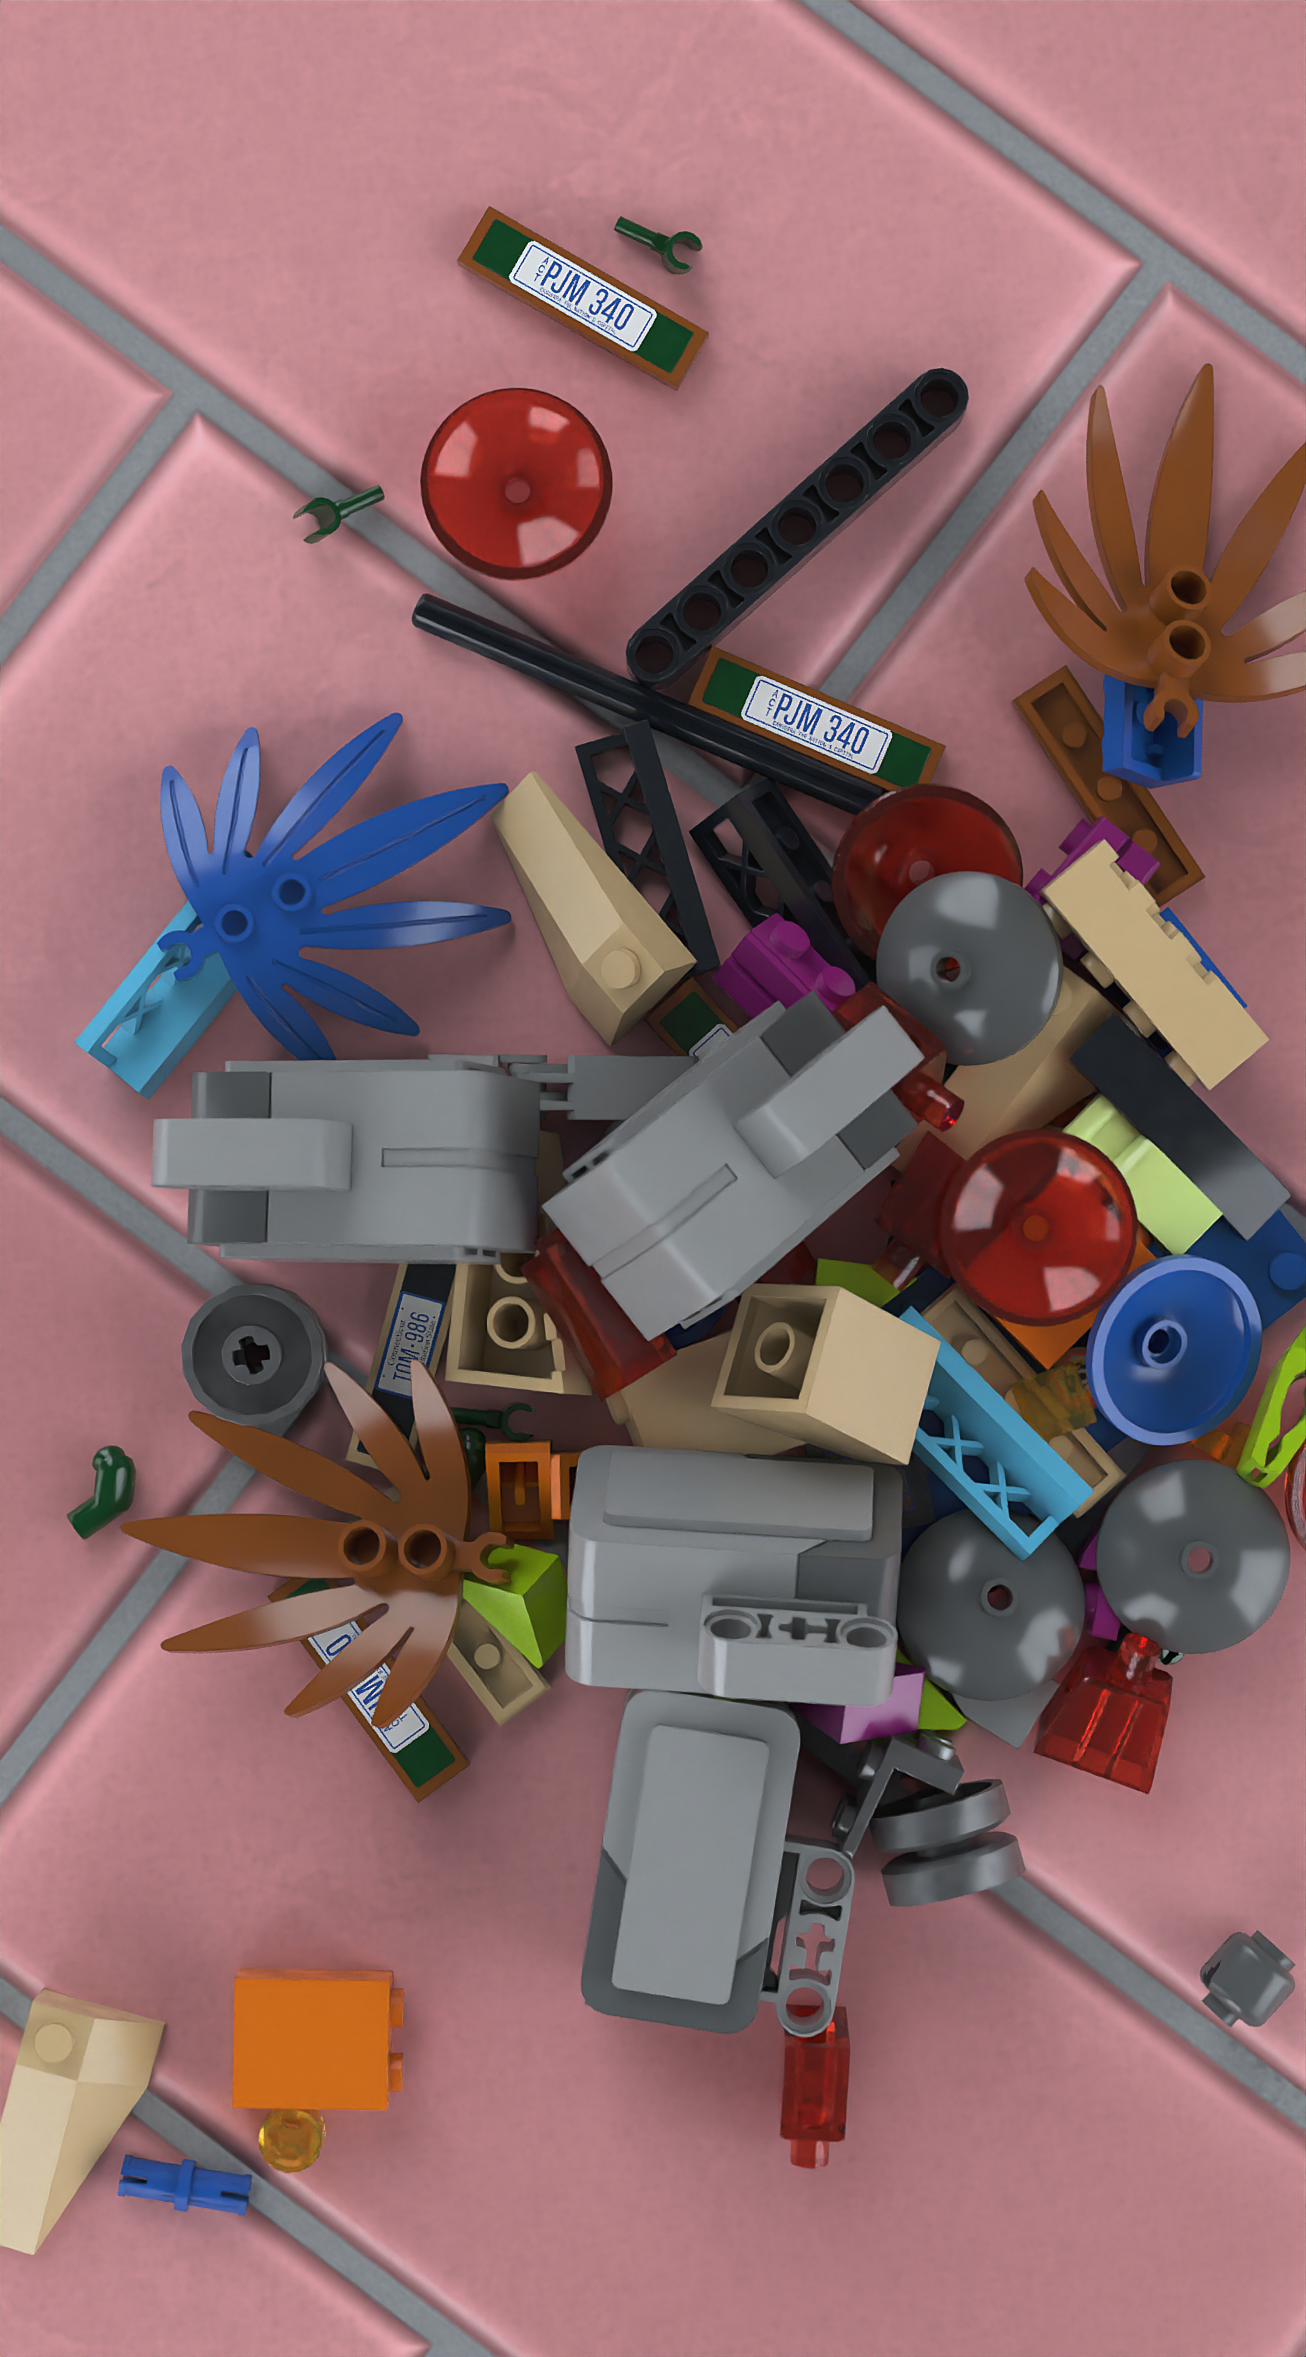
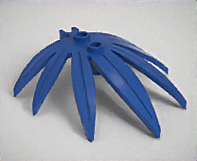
[157,712,511,1061]

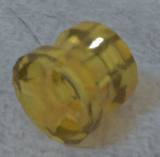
[258,2109,326,2173]

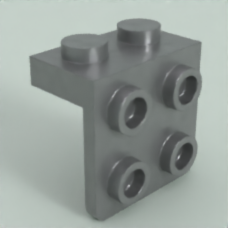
[830,1729,964,1861]

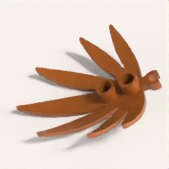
[1025,363,1306,738]
[120,1359,515,1729]

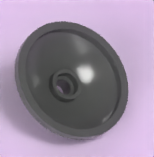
[876,871,1063,1066]
[1095,1459,1291,1654]
[895,1508,1085,1701]

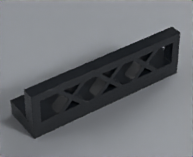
[575,719,721,982]
[688,777,883,1032]

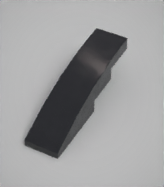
[1066,1013,1292,1241]

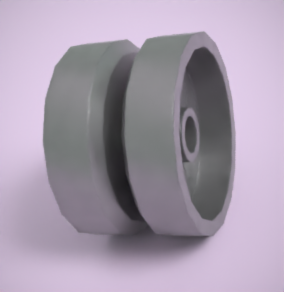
[181,1284,329,1426]
[869,1779,1026,1907]

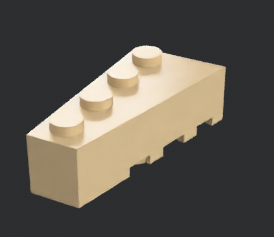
[1038,839,1269,1090]
[445,1130,592,1395]

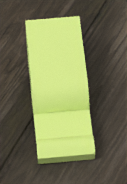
[1054,1094,1223,1256]

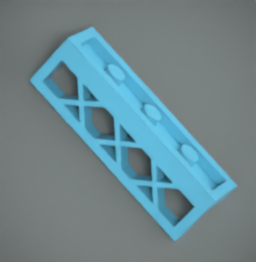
[74,850,254,1100]
[899,1306,1094,1561]

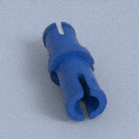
[118,2154,252,2217]

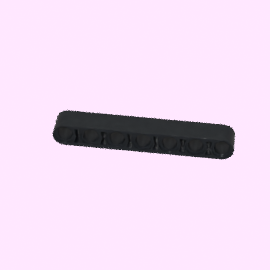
[626,368,969,690]

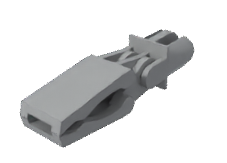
[427,1054,698,1120]

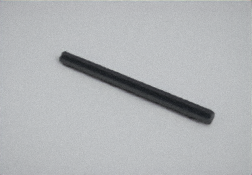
[412,593,885,821]

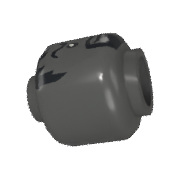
[1200,1930,1295,2027]

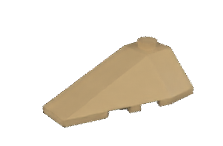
[490,771,698,1046]
[890,965,1142,1200]
[0,1989,166,2255]

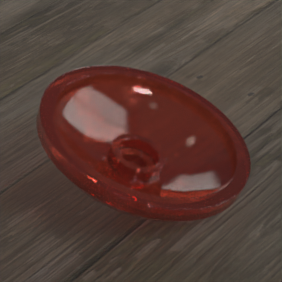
[420,388,613,581]
[831,783,1023,972]
[940,1129,1138,1327]

